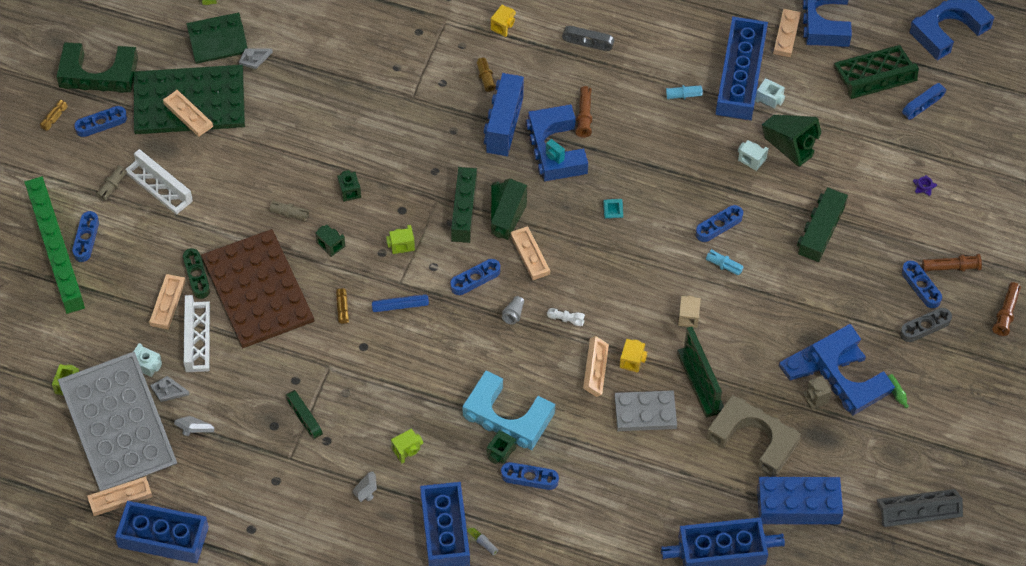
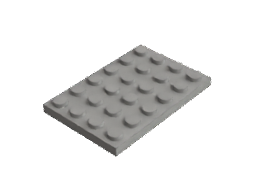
[58,352,177,491]

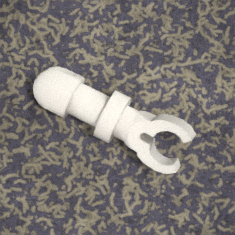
[547,308,585,326]

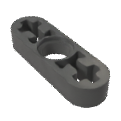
[562,26,614,51]
[900,308,952,342]

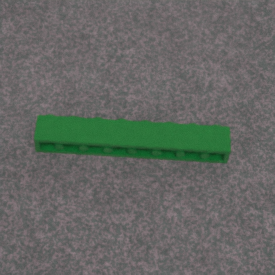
[24,176,85,314]

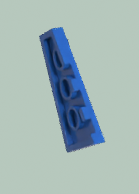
[779,342,866,380]

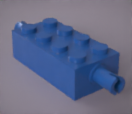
[661,517,785,566]

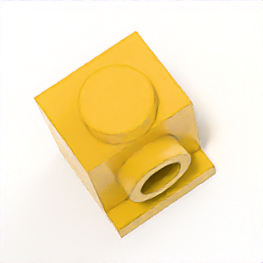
[491,5,516,37]

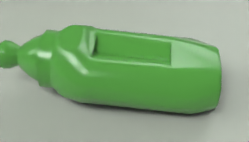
[888,374,909,408]

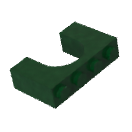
[56,42,138,93]

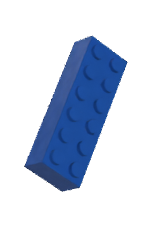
[716,16,768,121]

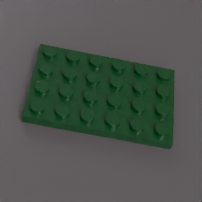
[134,65,245,134]

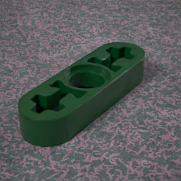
[183,248,210,299]
[285,390,323,440]

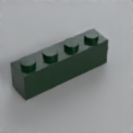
[451,167,477,243]
[797,187,848,262]

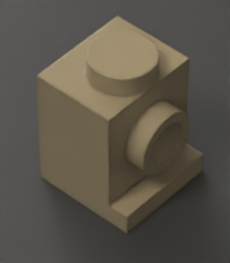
[802,376,832,410]

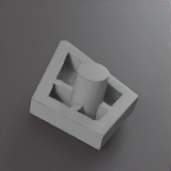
[239,49,273,69]
[150,376,189,402]
[174,416,215,436]
[352,471,377,502]

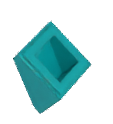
[603,199,623,219]

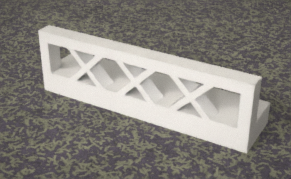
[126,149,193,215]
[184,295,210,372]

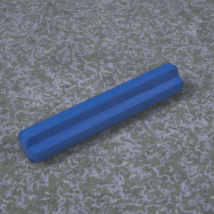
[372,294,429,312]

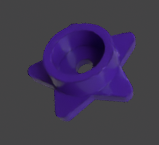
[913,175,937,196]

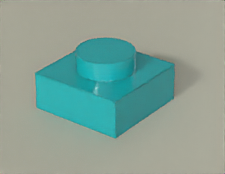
[546,139,565,164]

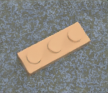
[773,9,801,57]
[163,90,213,137]
[510,226,550,280]
[149,274,186,330]
[583,336,609,397]
[87,476,153,516]

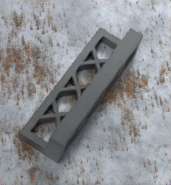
[877,489,963,527]

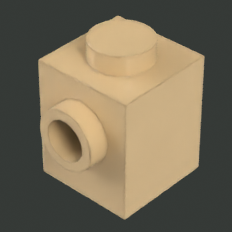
[678,296,701,328]

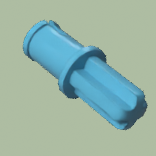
[666,85,703,100]
[706,249,744,275]

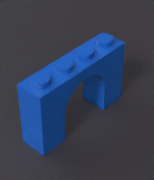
[802,0,852,47]
[909,0,994,61]
[526,104,588,182]
[808,324,895,416]

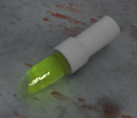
[467,528,498,555]

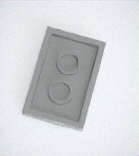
[614,391,677,431]

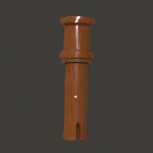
[575,86,592,138]
[922,253,982,272]
[992,282,1021,336]

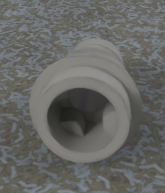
[502,296,524,325]

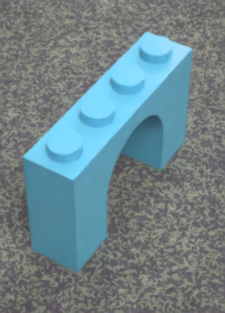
[463,371,555,450]

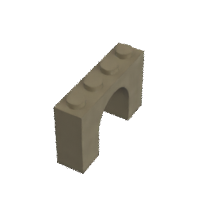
[706,395,801,477]

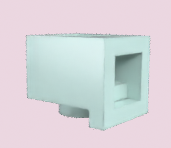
[755,78,785,108]
[738,140,769,171]
[133,343,162,377]

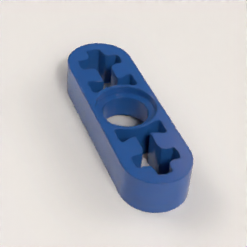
[902,83,946,120]
[74,106,127,137]
[696,205,743,242]
[72,211,99,262]
[450,259,501,295]
[901,261,942,308]
[501,462,559,490]

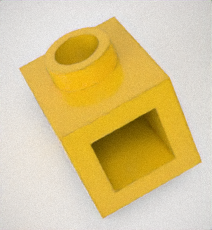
[620,339,648,373]

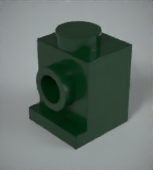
[337,170,361,202]
[315,224,346,257]
[487,430,516,464]

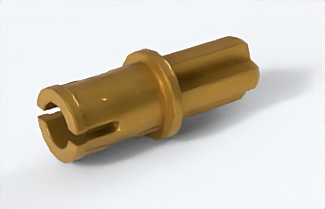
[476,57,496,92]

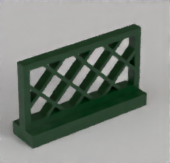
[834,45,919,99]
[677,326,724,418]

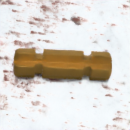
[40,100,67,131]
[336,288,349,324]

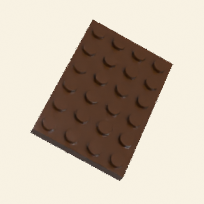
[201,229,315,349]

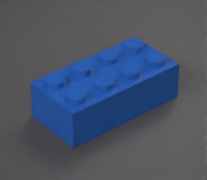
[484,73,524,157]
[757,477,843,524]
[420,482,470,566]
[115,501,209,564]

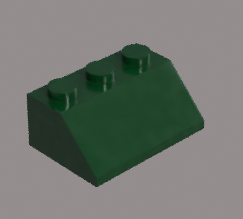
[186,12,248,64]

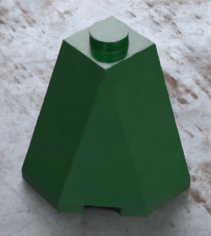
[761,115,822,167]
[491,179,527,240]

